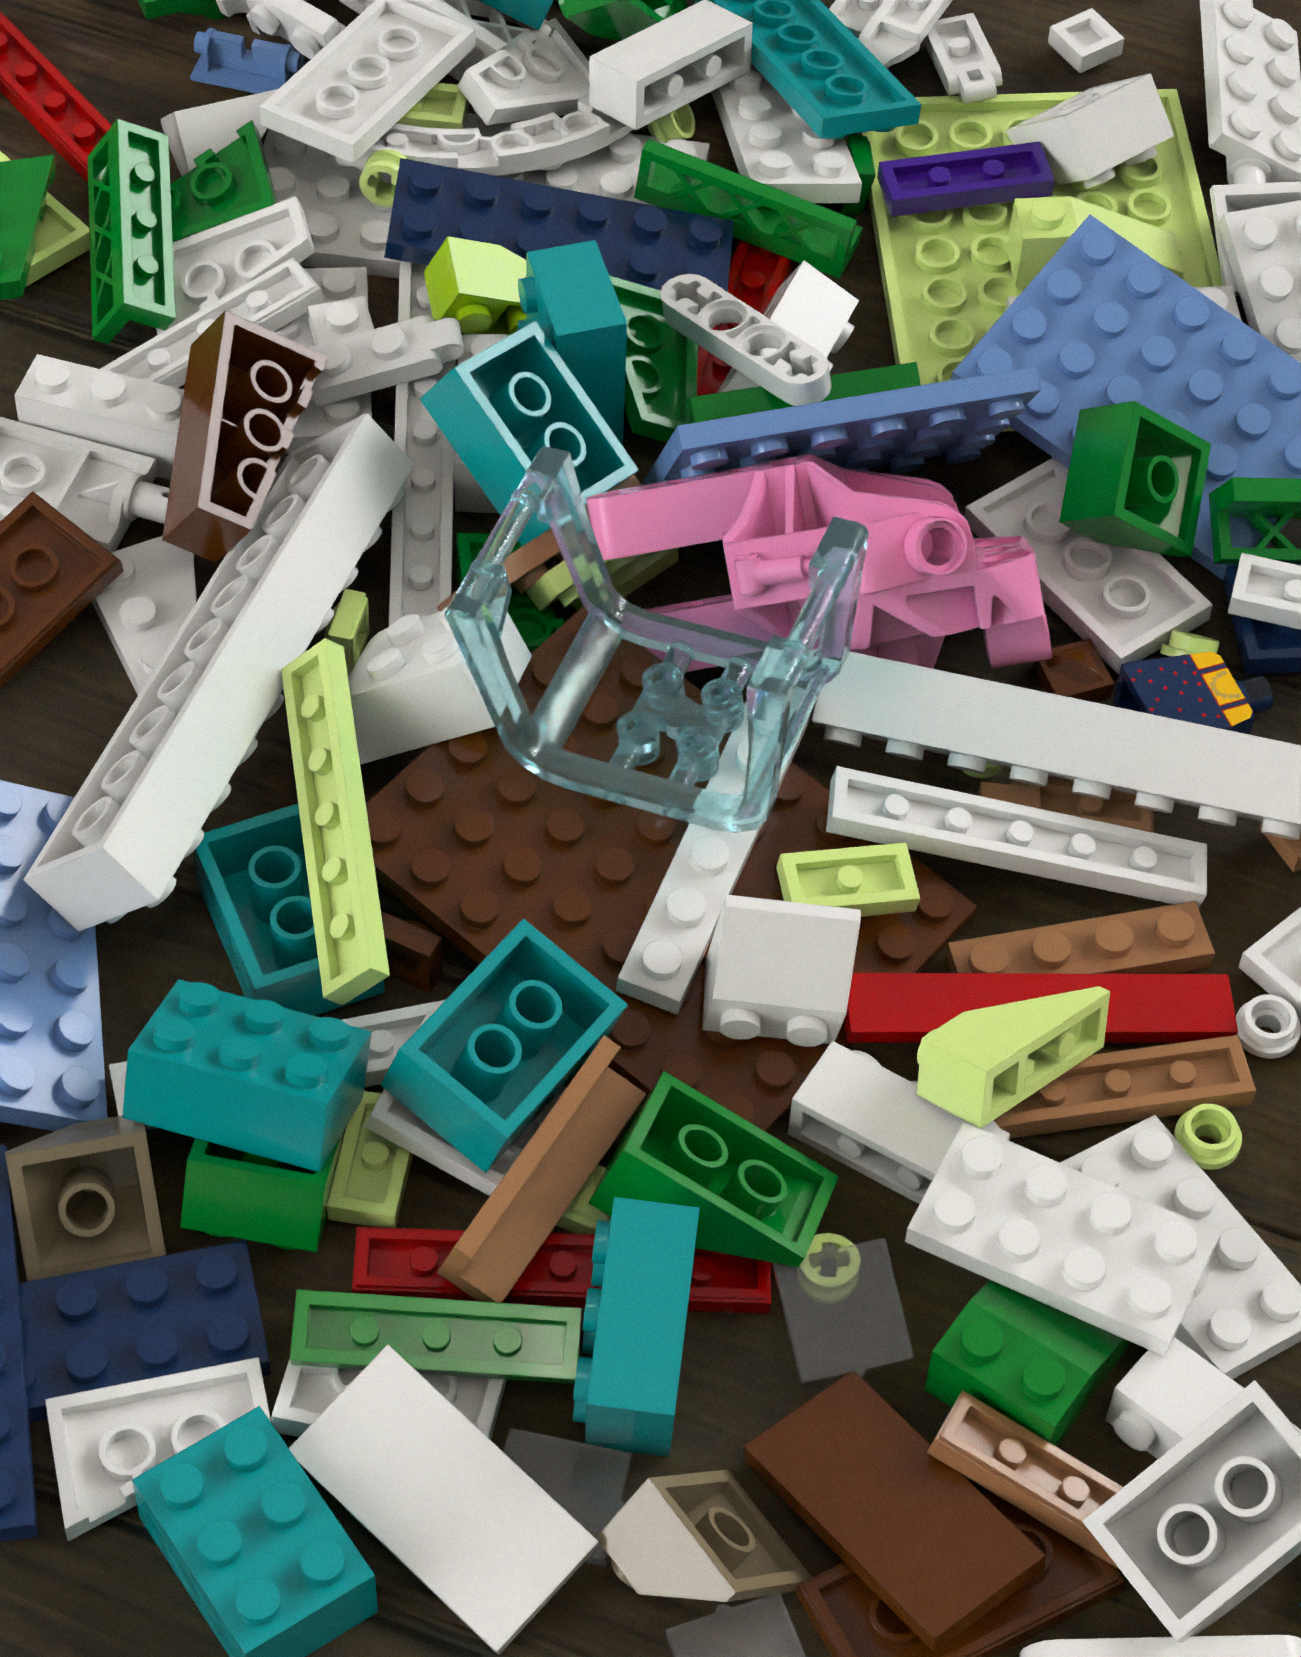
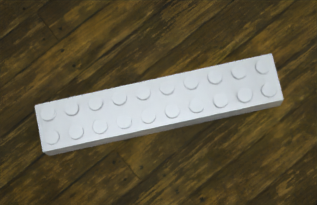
[23,413,415,932]

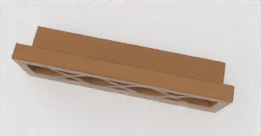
[437,1036,646,1303]

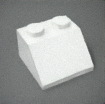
[1006,73,1174,188]
[702,894,861,1047]

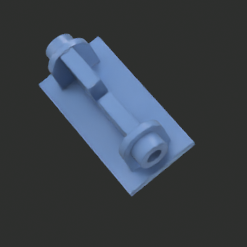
[190,28,308,94]

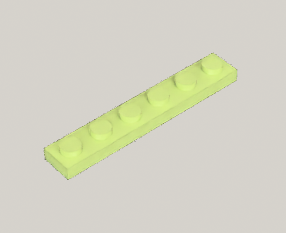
[281,638,390,1005]

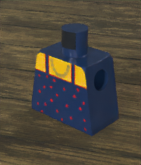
[1113,652,1273,735]

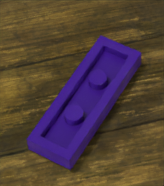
[877,142,1055,217]

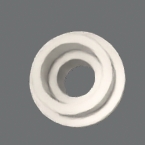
[1236,994,1301,1059]

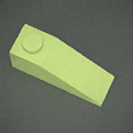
[1007,196,1184,288]
[916,986,1110,1128]

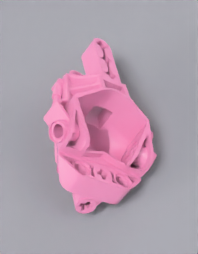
[586,454,1052,673]

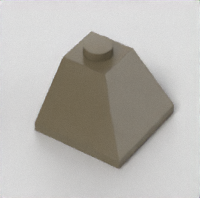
[5,1115,166,1281]
[596,1470,812,1602]

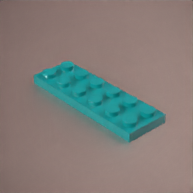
[694,0,922,139]

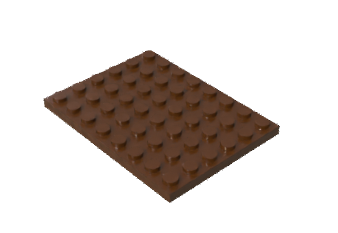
[366,603,977,1134]

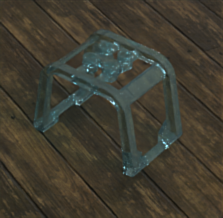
[445,447,869,833]

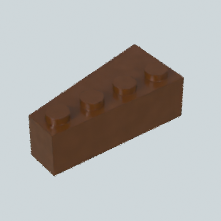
[162,310,329,562]

